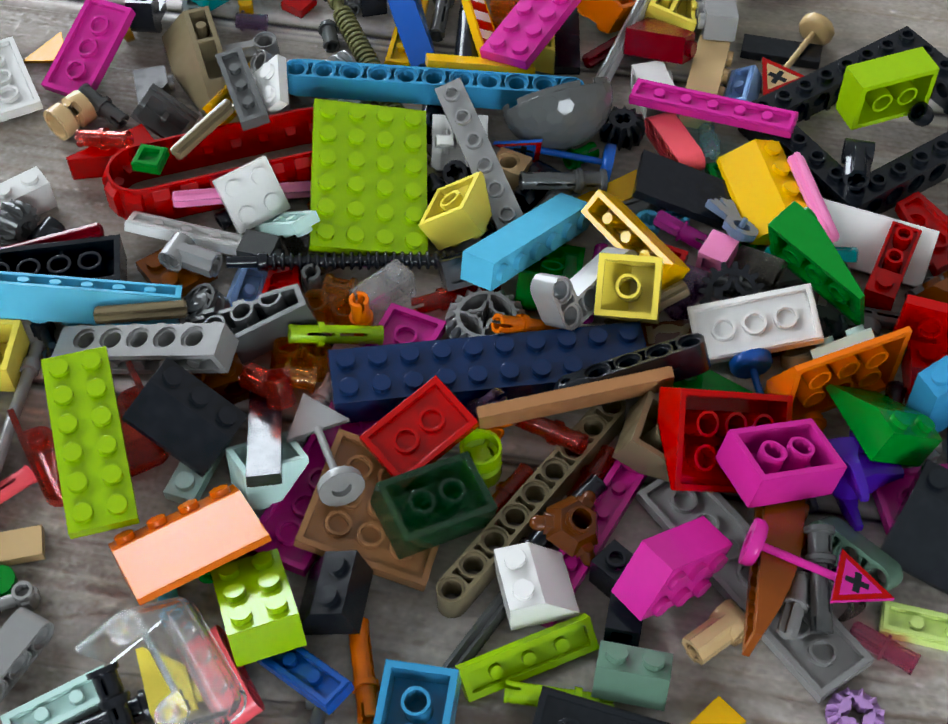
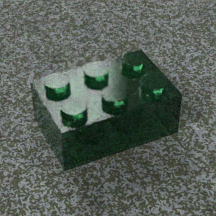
[370,451,498,560]

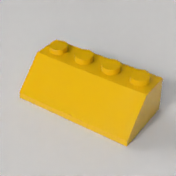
[716,139,807,245]

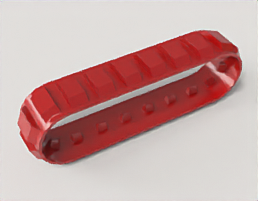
[102,107,313,220]

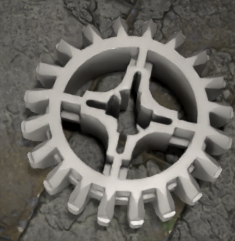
[445,286,527,339]

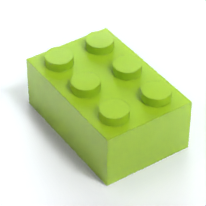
[836,47,940,130]
[210,548,307,667]

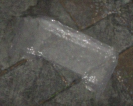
[75,597,247,724]

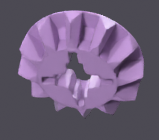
[825,687,885,724]

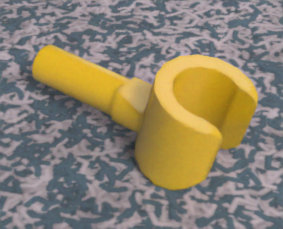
[238,0,254,16]

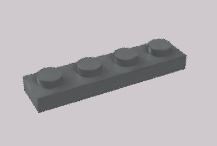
[215,47,270,131]

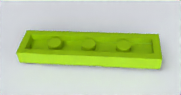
[455,613,599,703]

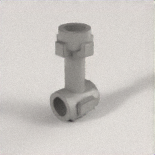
[0,581,41,612]

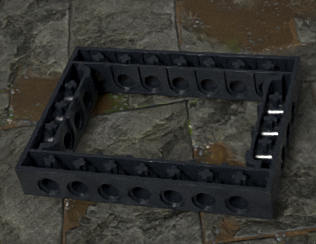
[738,26,948,214]

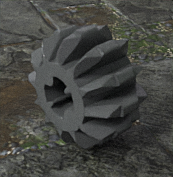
[0,199,41,246]

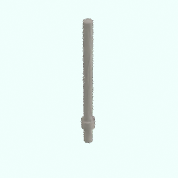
[0,341,45,474]

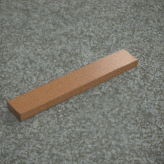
[476,366,675,429]

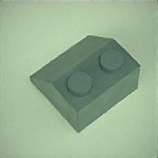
[591,640,674,711]

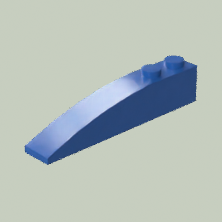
[388,0,436,67]

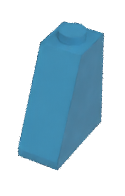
[906,355,948,433]

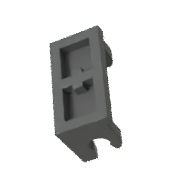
[130,83,200,138]

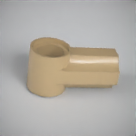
[682,599,745,666]

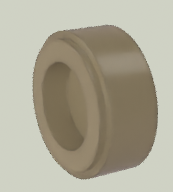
[780,348,812,369]

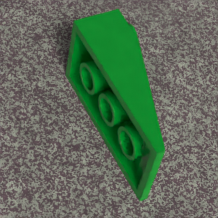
[768,201,865,326]

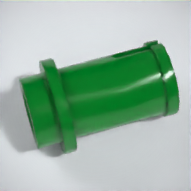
[563,142,600,170]

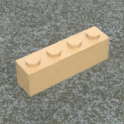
[679,35,734,131]

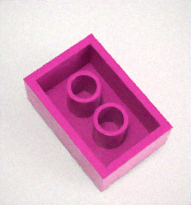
[715,418,847,508]
[611,516,733,621]

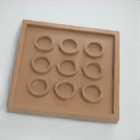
[293,429,463,592]

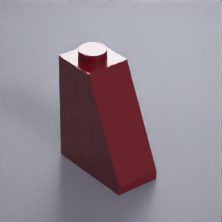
[623,17,697,65]

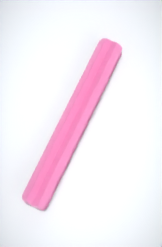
[787,152,840,243]

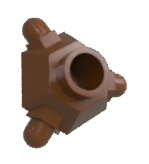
[529,490,598,567]

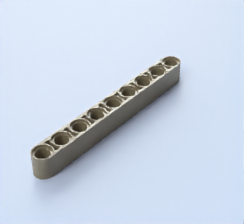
[436,400,626,618]

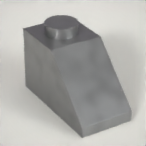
[133,65,176,104]

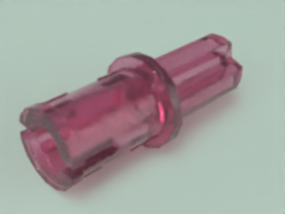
[849,621,921,675]

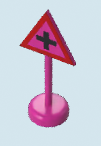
[738,517,894,603]

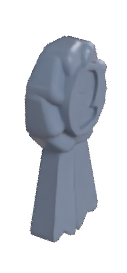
[705,197,759,243]

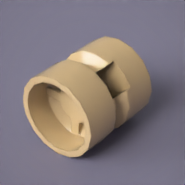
[43,90,97,141]

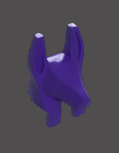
[828,429,904,531]

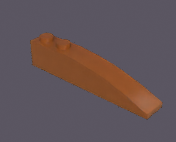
[742,499,809,657]

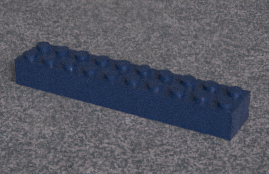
[328,321,647,424]

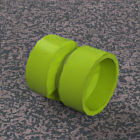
[459,429,502,489]

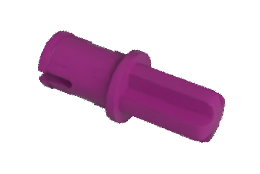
[653,210,709,251]

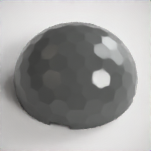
[502,77,613,150]

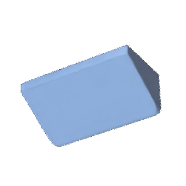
[724,65,762,102]
[226,268,268,307]

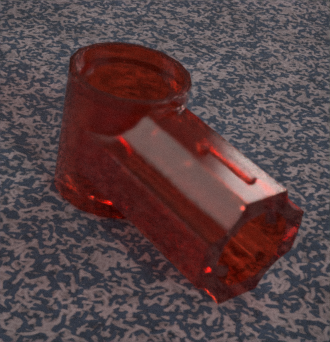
[238,362,296,410]

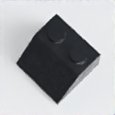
[299,550,374,635]

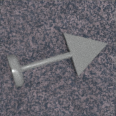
[286,393,365,507]

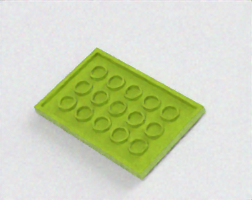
[309,98,428,255]

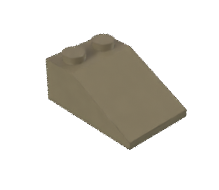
[612,390,713,493]

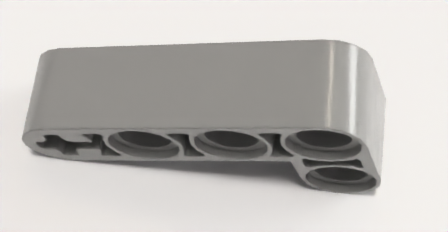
[530,247,638,330]

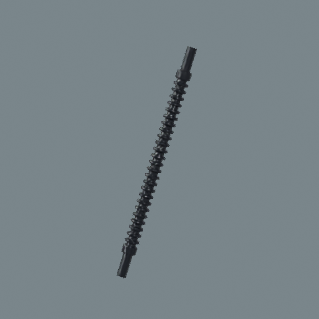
[226,251,463,271]

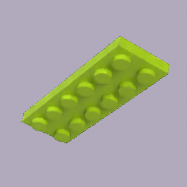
[41,346,140,539]

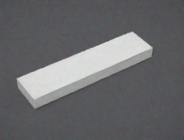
[124,211,243,256]

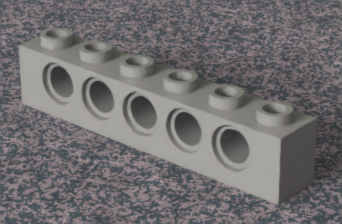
[434,77,523,230]
[51,321,239,374]

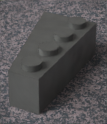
[178,283,318,364]

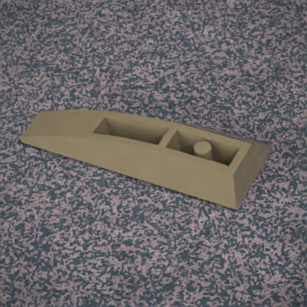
[162,6,239,124]

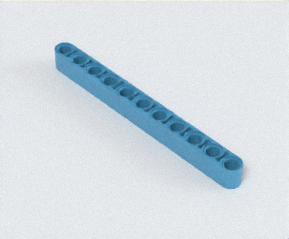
[286,59,584,110]

